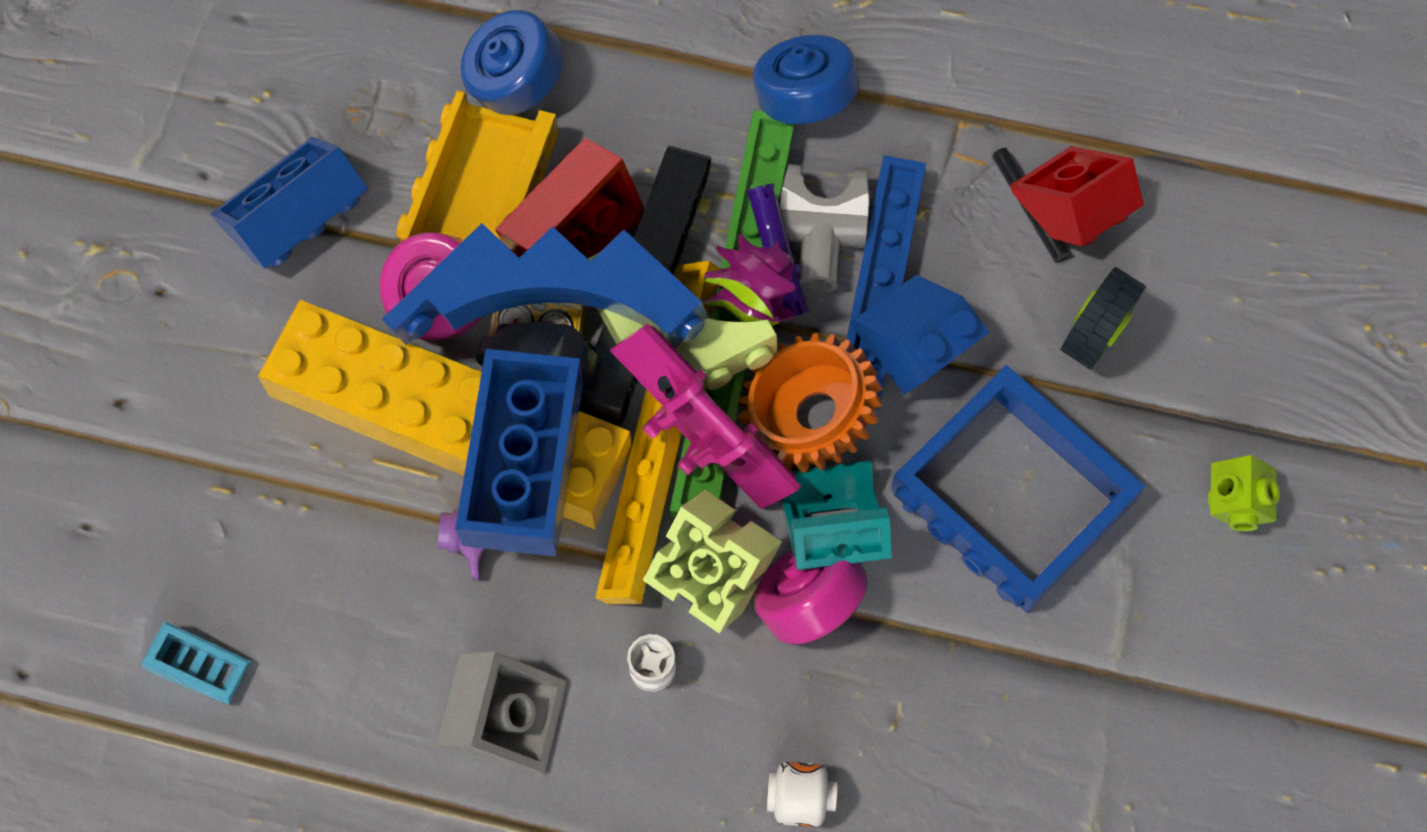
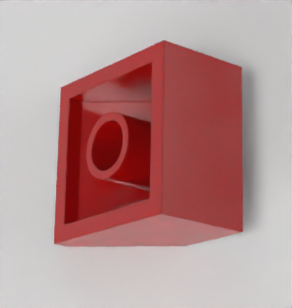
[1010,146,1144,246]

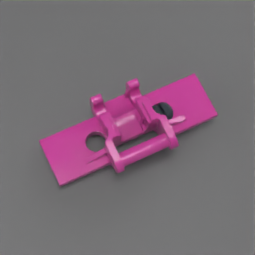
[610,323,801,509]

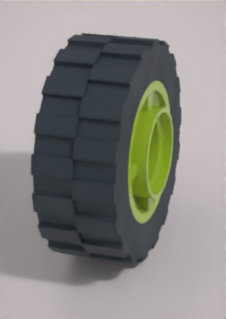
[1060,267,1146,370]

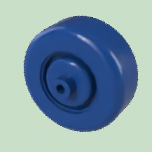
[460,10,563,115]
[753,35,859,125]

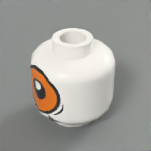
[767,762,837,827]

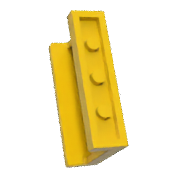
[396,90,559,242]

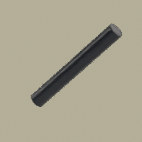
[992,147,1070,263]

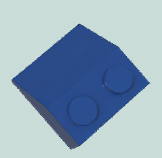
[851,275,989,395]

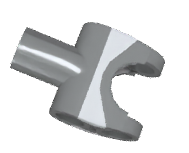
[780,164,869,293]

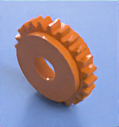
[738,333,883,473]

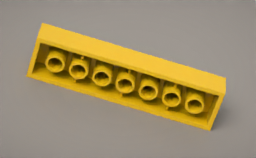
[258,300,632,530]

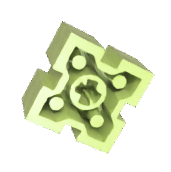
[643,490,782,634]

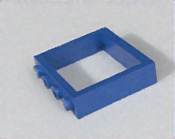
[891,364,1145,614]

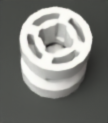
[627,634,676,692]

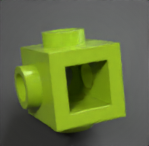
[1208,455,1280,532]

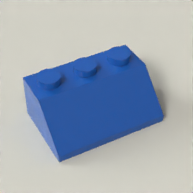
[210,137,368,269]

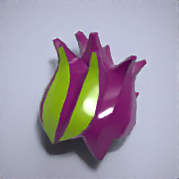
[703,234,796,327]

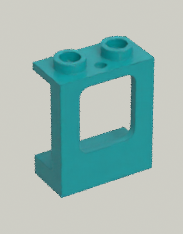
[782,460,892,570]

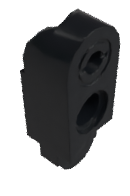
[476,321,600,386]

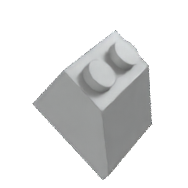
[436,651,567,774]

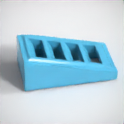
[141,621,251,705]

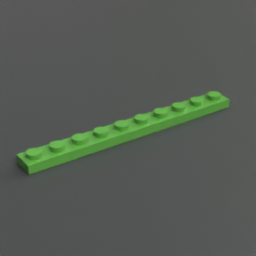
[670,110,795,517]

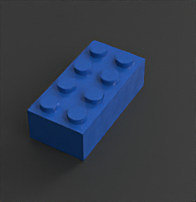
[455,349,583,557]

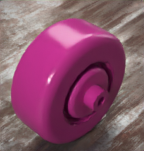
[380,233,482,341]
[754,550,868,644]

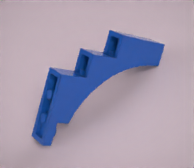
[382,223,708,349]

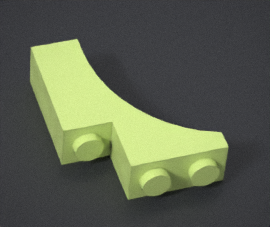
[588,253,777,390]

